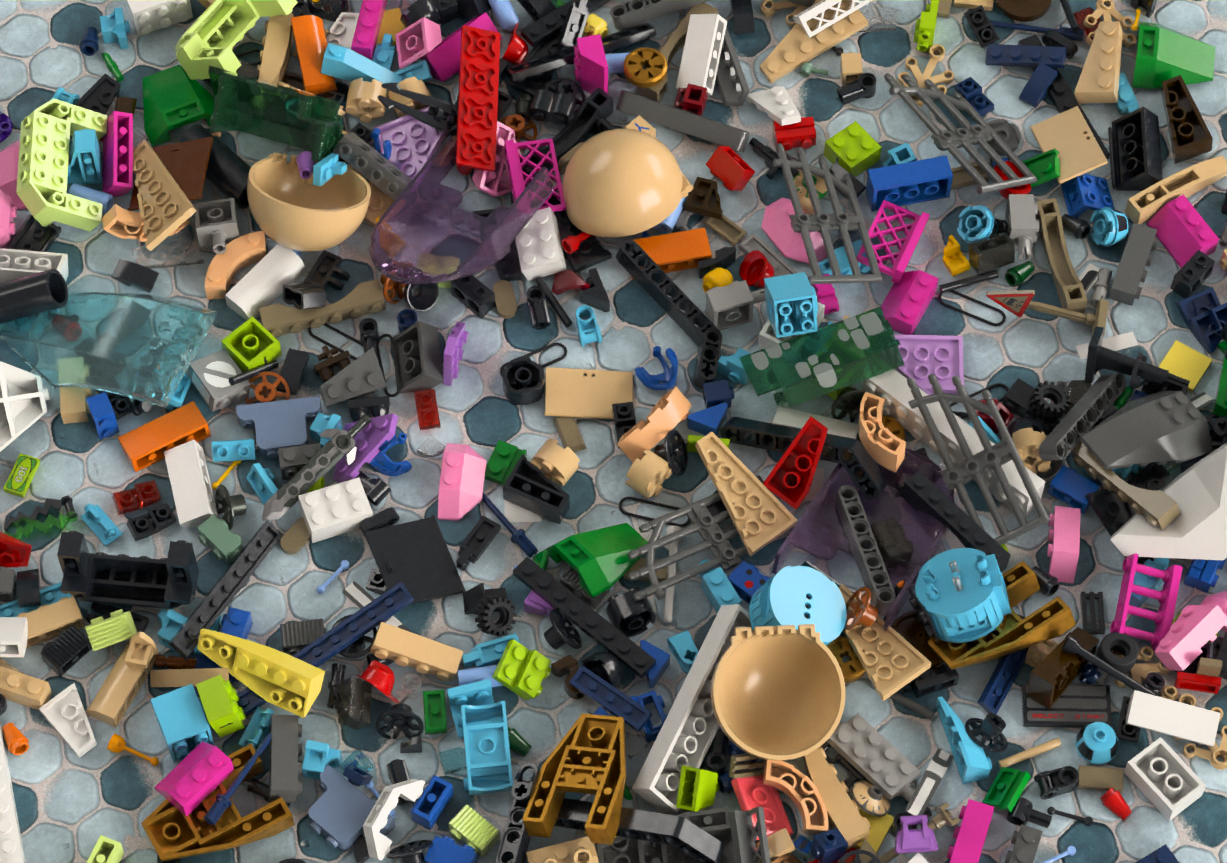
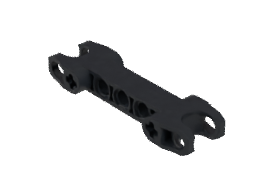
[495,762,540,863]

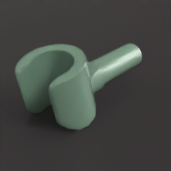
[799,62,828,78]

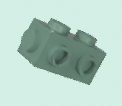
[197,514,243,565]

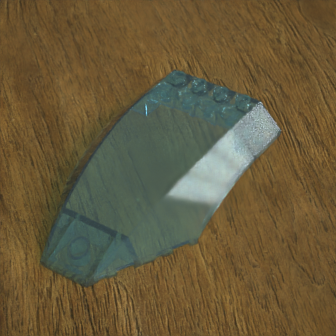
[0,292,217,408]

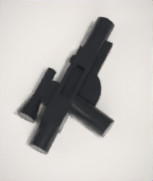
[749,137,800,179]

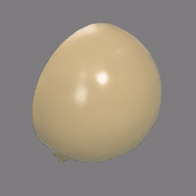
[562,129,693,238]
[247,153,371,252]
[711,624,846,760]

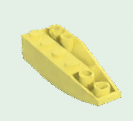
[197,628,325,718]

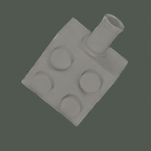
[1005,194,1039,261]
[194,198,240,254]
[705,280,766,330]

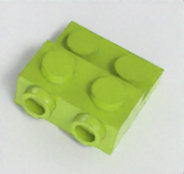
[913,0,939,52]
[492,639,551,700]

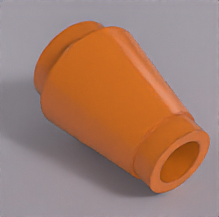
[2,723,29,755]

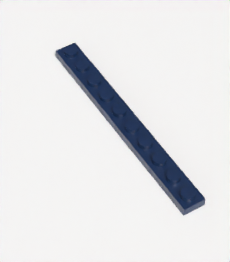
[236,582,414,717]

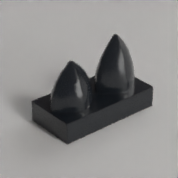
[347,396,390,422]

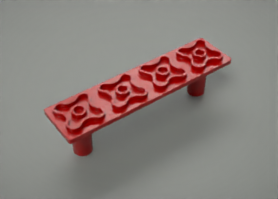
[456,25,500,175]

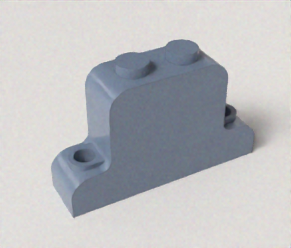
[236,396,322,459]
[308,765,395,851]

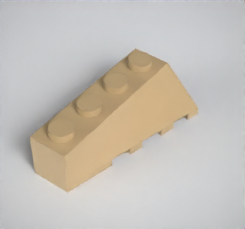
[0,658,52,711]

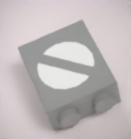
[187,349,251,412]

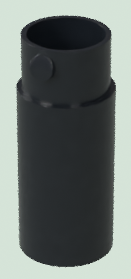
[178,124,251,209]
[0,269,68,324]

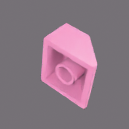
[395,17,442,69]

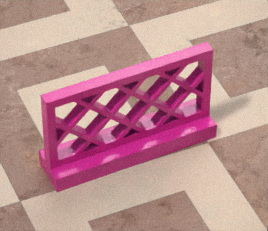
[504,138,566,216]
[856,200,930,284]

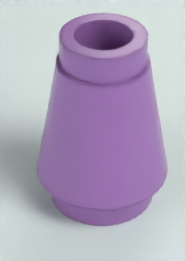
[296,151,317,179]

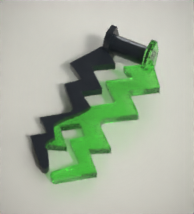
[3,495,78,540]

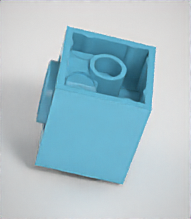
[764,272,818,338]
[150,684,215,762]

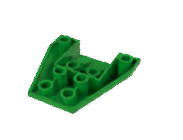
[1132,21,1216,89]
[142,65,226,147]
[545,523,648,598]

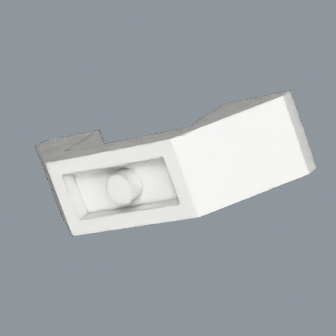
[363,779,425,861]

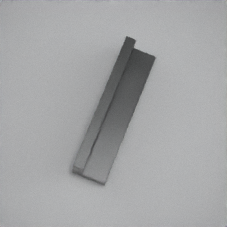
[715,28,750,107]
[729,807,771,863]

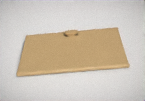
[1030,106,1108,184]
[544,367,633,419]

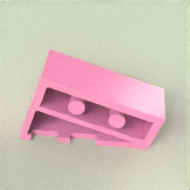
[1047,506,1081,584]
[1154,605,1227,671]

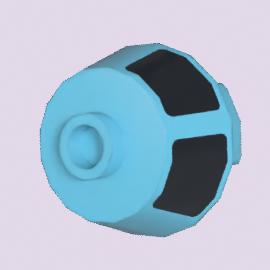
[957,205,997,244]
[1090,207,1128,247]
[1076,722,1119,765]

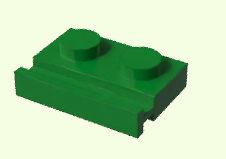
[1022,148,1060,187]
[485,440,527,485]
[982,767,1031,812]

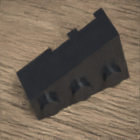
[503,454,570,524]

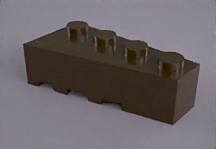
[1162,75,1213,164]
[1027,627,1100,709]

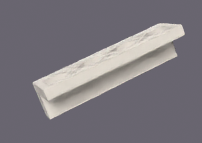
[793,0,873,38]

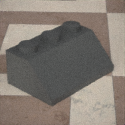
[393,321,444,393]

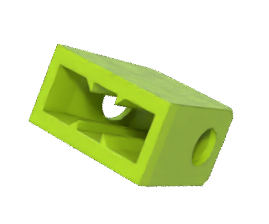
[676,765,720,812]

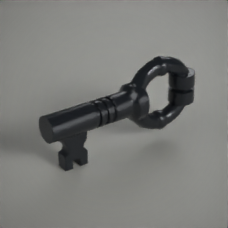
[821,741,866,788]

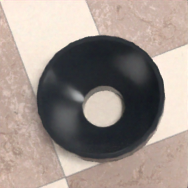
[404,274,439,312]

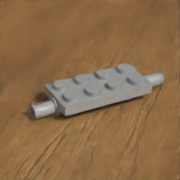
[827,713,921,803]

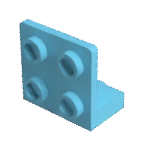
[447,679,494,738]

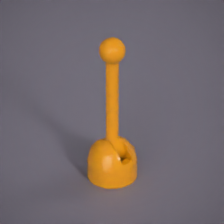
[107,734,159,766]

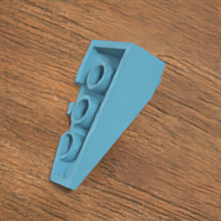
[321,43,402,91]
[936,696,992,784]

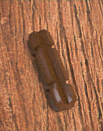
[155,654,196,669]

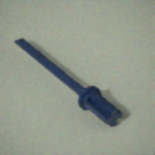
[990,20,1084,41]
[482,492,538,558]
[203,733,272,825]

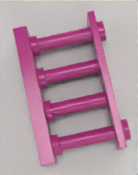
[1110,553,1183,652]

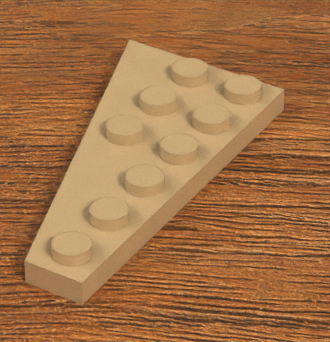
[760,0,868,84]
[133,140,196,251]
[695,432,798,557]
[839,583,931,701]

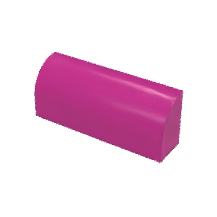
[420,12,503,82]
[103,111,133,197]

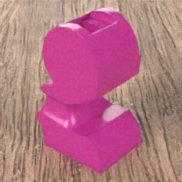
[811,274,839,315]

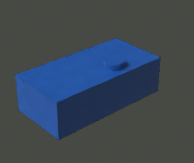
[865,155,953,212]

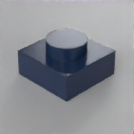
[342,765,373,787]

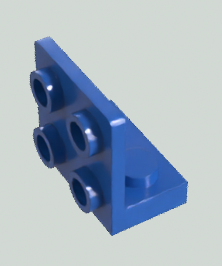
[1061,174,1115,218]

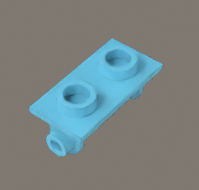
[212,439,256,462]
[80,503,123,546]
[238,707,274,751]

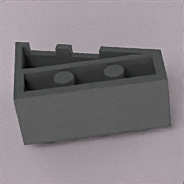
[319,347,387,409]

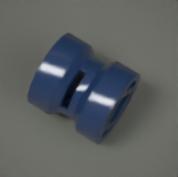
[397,309,418,333]

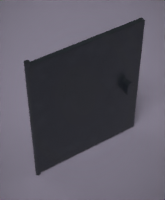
[364,515,466,605]

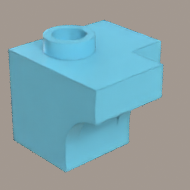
[100,7,130,49]
[883,143,917,167]
[717,348,756,385]
[309,412,343,448]
[157,609,188,653]
[302,740,342,780]

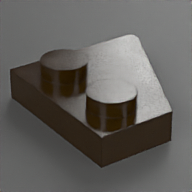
[685,177,723,220]

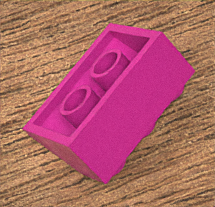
[573,34,608,94]
[1147,194,1219,268]
[876,270,939,335]
[154,741,234,817]

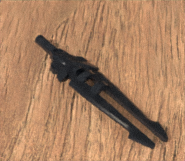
[377,83,458,138]

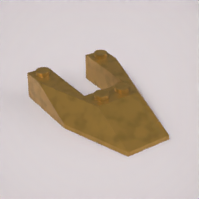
[928,561,1076,670]
[522,713,626,845]
[141,744,294,861]

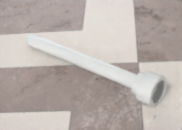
[663,526,683,624]

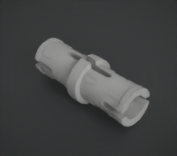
[1090,268,1112,307]

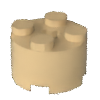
[387,77,432,118]
[345,78,388,123]
[1012,428,1051,475]
[530,438,580,486]
[625,449,673,498]

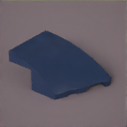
[1175,287,1227,354]

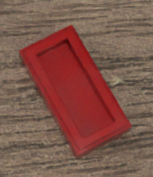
[1174,671,1222,694]

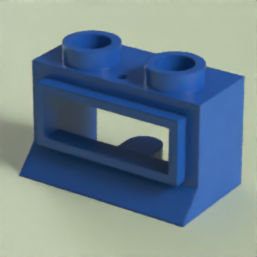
[630,690,668,744]

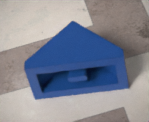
[687,402,728,436]
[640,640,670,689]

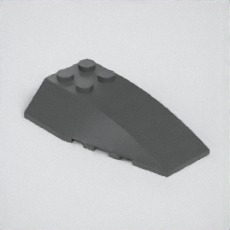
[1080,391,1212,469]
[597,807,735,863]

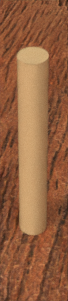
[998,738,1061,769]

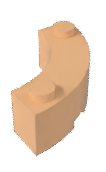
[102,204,191,242]
[205,231,267,300]
[617,386,692,462]
[858,392,906,473]
[763,759,828,835]

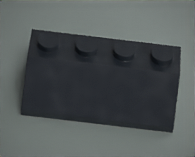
[1112,106,1163,191]

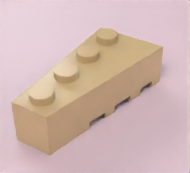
[1074,21,1123,104]

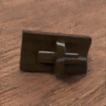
[313,345,351,383]

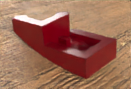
[552,270,589,295]

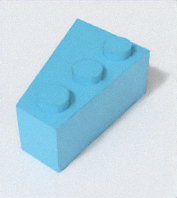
[67,129,103,185]

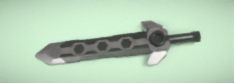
[262,414,372,521]

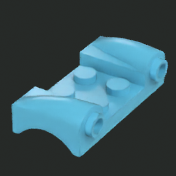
[457,701,513,795]

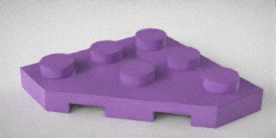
[443,322,469,386]
[333,413,398,483]

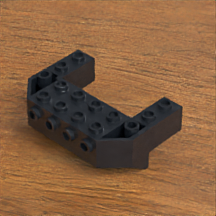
[57,531,199,609]

